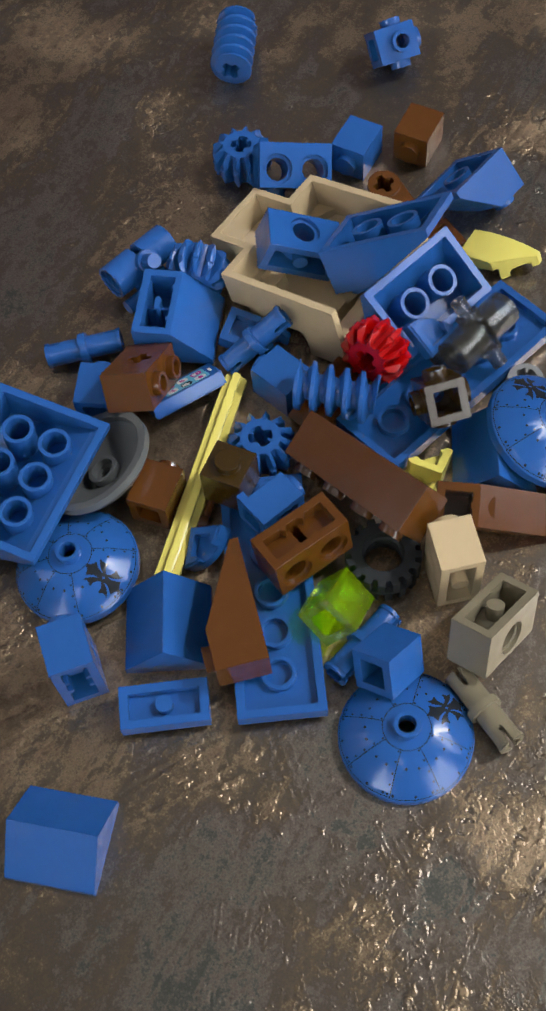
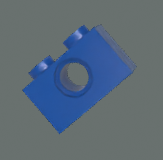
[255,208,340,282]

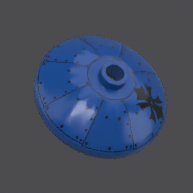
[487,375,546,488]
[16,511,140,624]
[338,673,475,805]

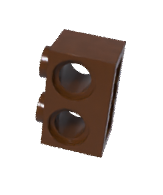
[250,492,353,595]

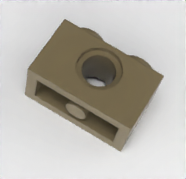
[447,572,539,679]

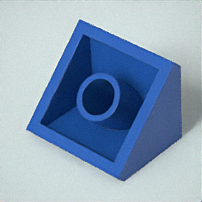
[451,407,537,492]
[125,570,212,674]
[4,785,119,896]

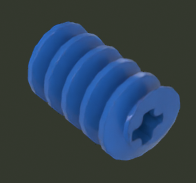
[210,5,258,84]
[292,358,382,424]

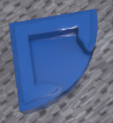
[402,318,459,360]
[185,525,231,572]

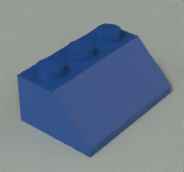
[360,226,492,359]

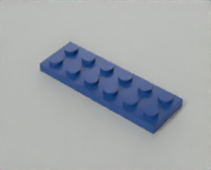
[336,280,546,469]
[221,473,328,725]

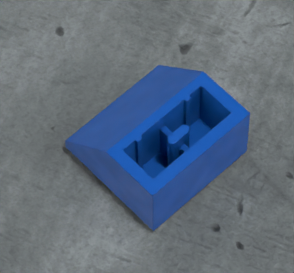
[131,269,225,365]

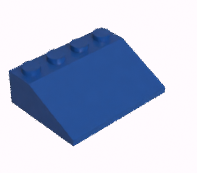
[0,383,111,566]

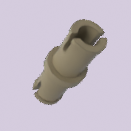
[445,666,525,754]

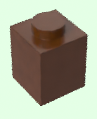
[393,102,444,168]
[126,458,187,530]

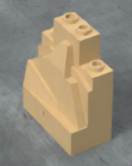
[210,174,428,362]

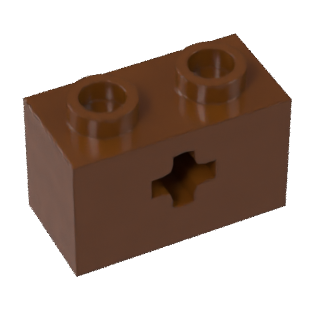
[99,342,181,413]

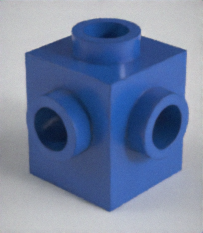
[364,15,421,70]

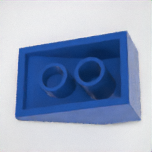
[318,191,454,294]

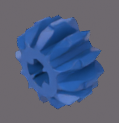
[212,126,272,188]
[165,239,231,295]
[227,411,294,477]

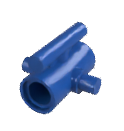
[99,225,176,314]

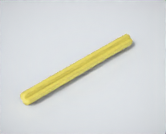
[154,372,247,575]

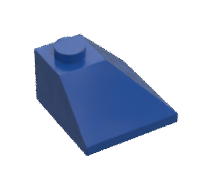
[416,147,524,212]

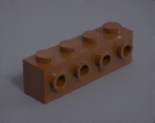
[285,410,448,543]

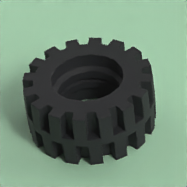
[345,519,422,601]

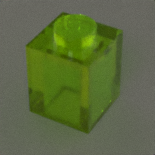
[298,567,375,646]

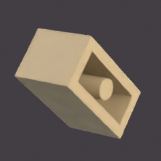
[423,514,486,607]

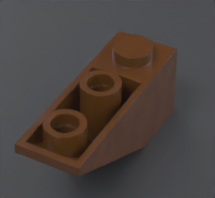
[433,481,546,537]

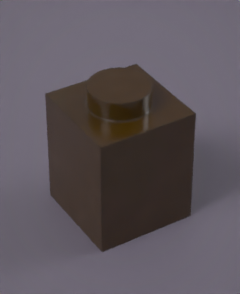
[200,440,260,511]

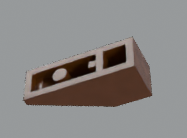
[201,537,272,687]

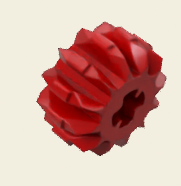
[340,314,412,385]

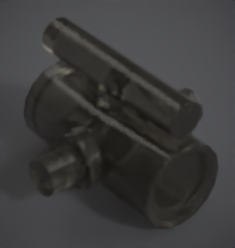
[430,292,520,373]

